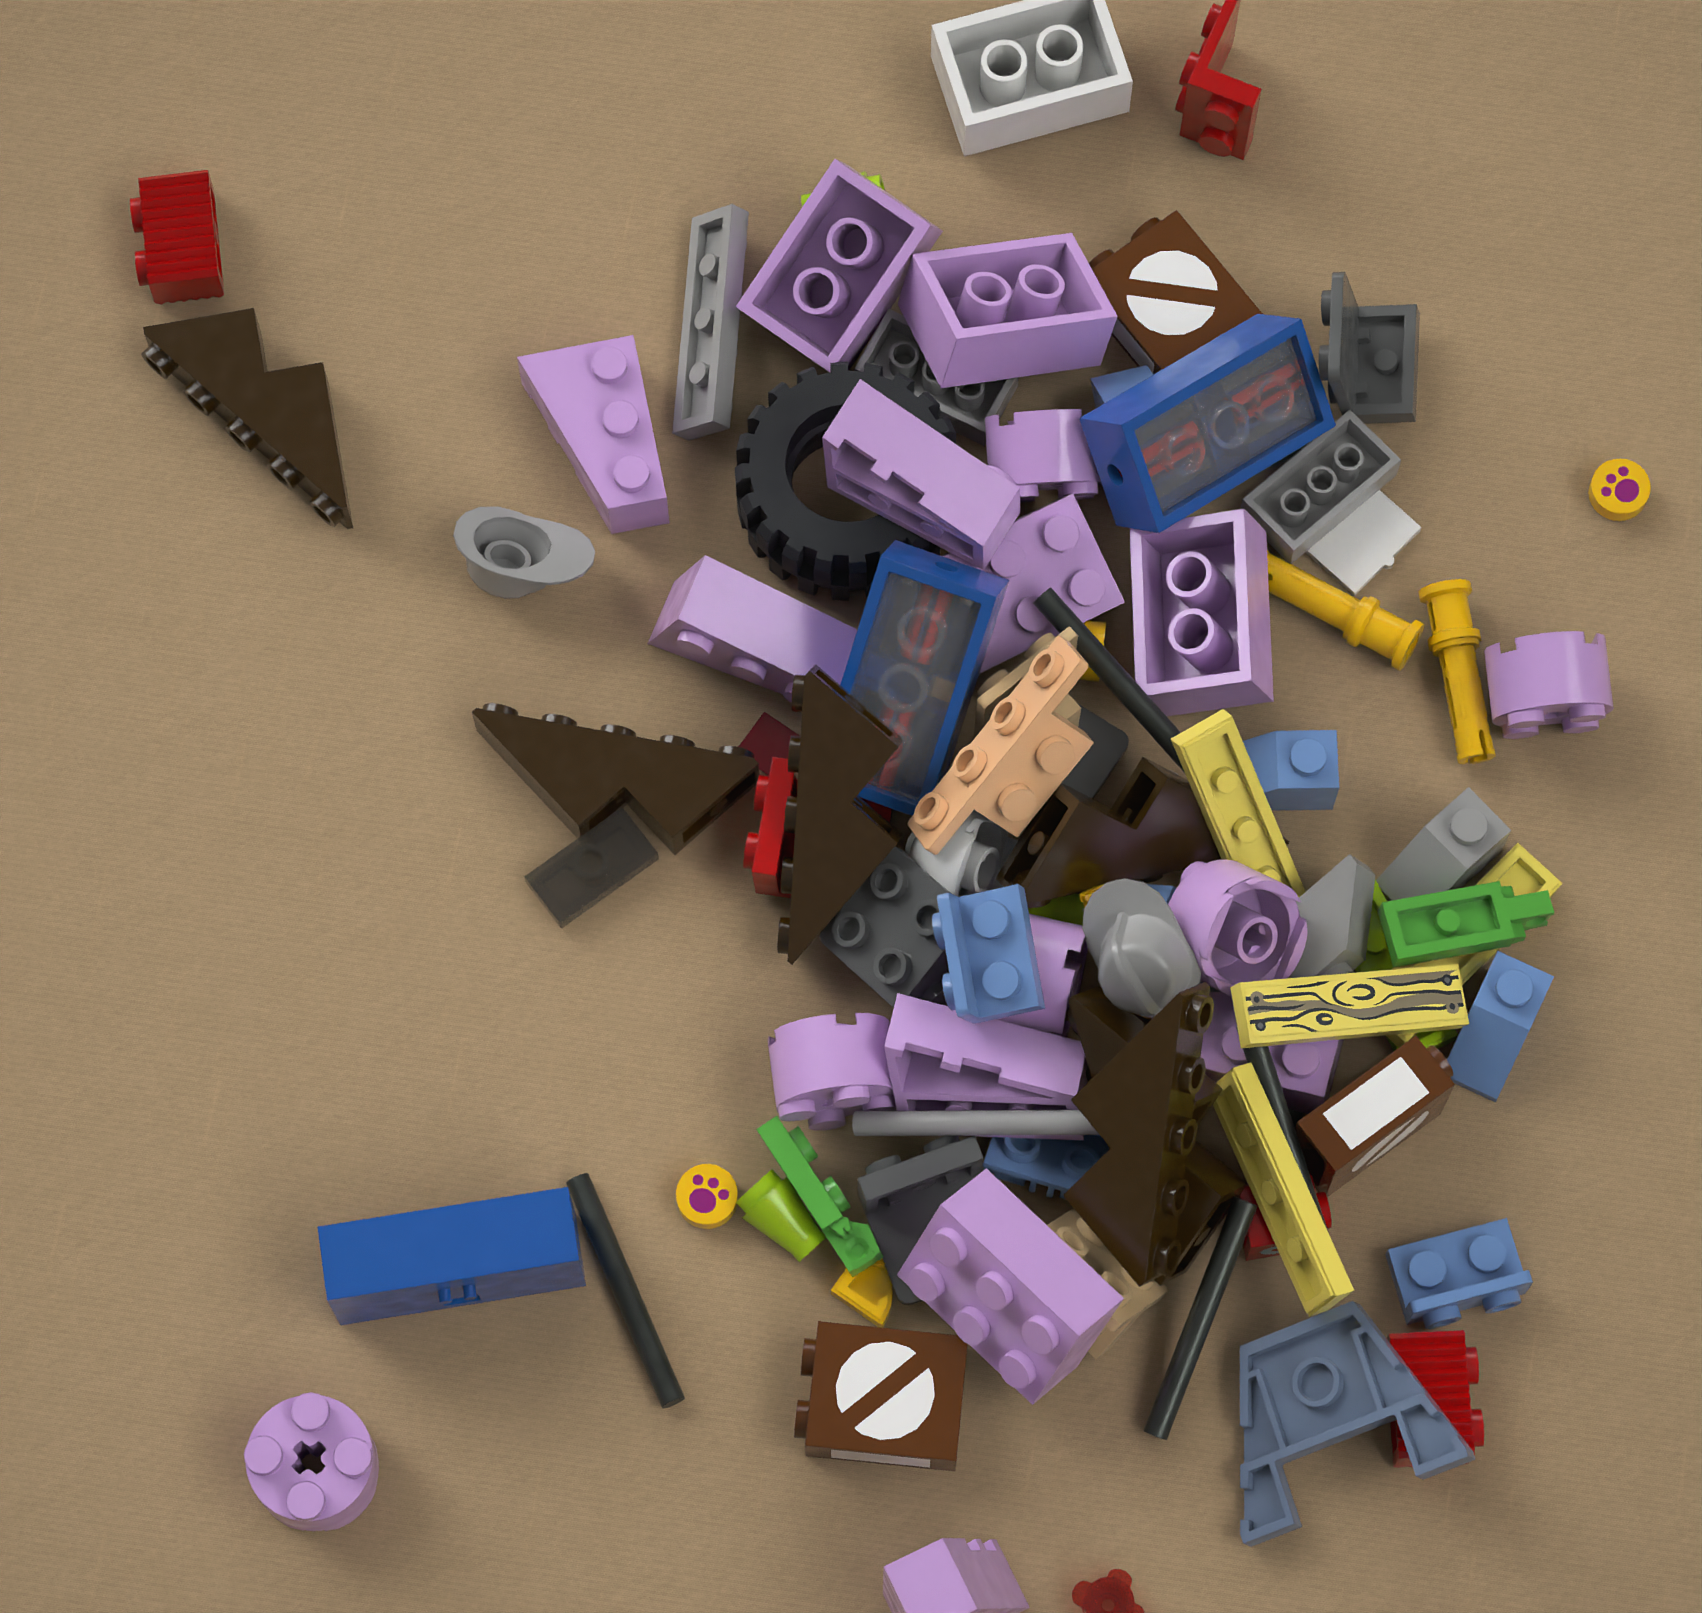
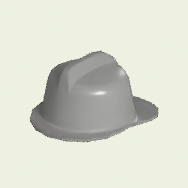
[453,506,595,599]
[1082,878,1201,1018]

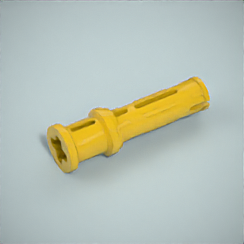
[1267,550,1425,671]
[1418,579,1496,764]

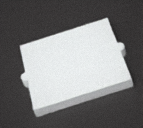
[1305,490,1421,596]

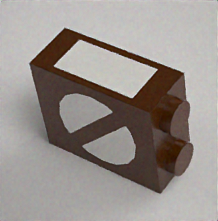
[1089,210,1263,375]
[1295,1036,1455,1197]
[794,1321,968,1471]

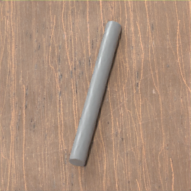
[852,1110,1100,1136]

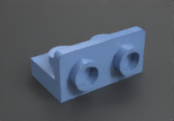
[932,884,1045,1024]
[1385,1218,1533,1329]

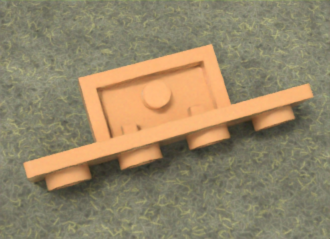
[908,636,1094,855]

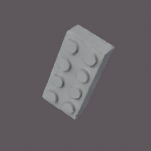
[854,309,1019,446]
[1240,410,1401,564]

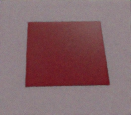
[738,712,800,776]

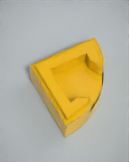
[831,1258,893,1328]

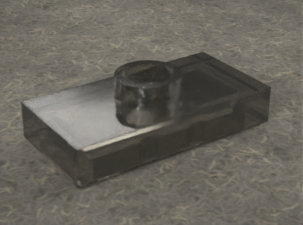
[524,807,659,929]

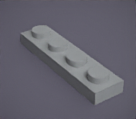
[672,204,749,441]

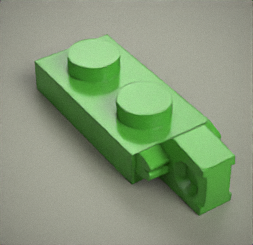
[1378,881,1554,968]
[756,1116,884,1277]

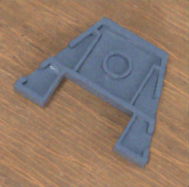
[1240,1301,1476,1547]

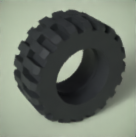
[735,362,956,601]

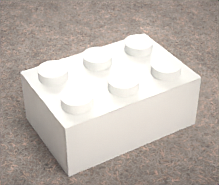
[931,0,1133,157]

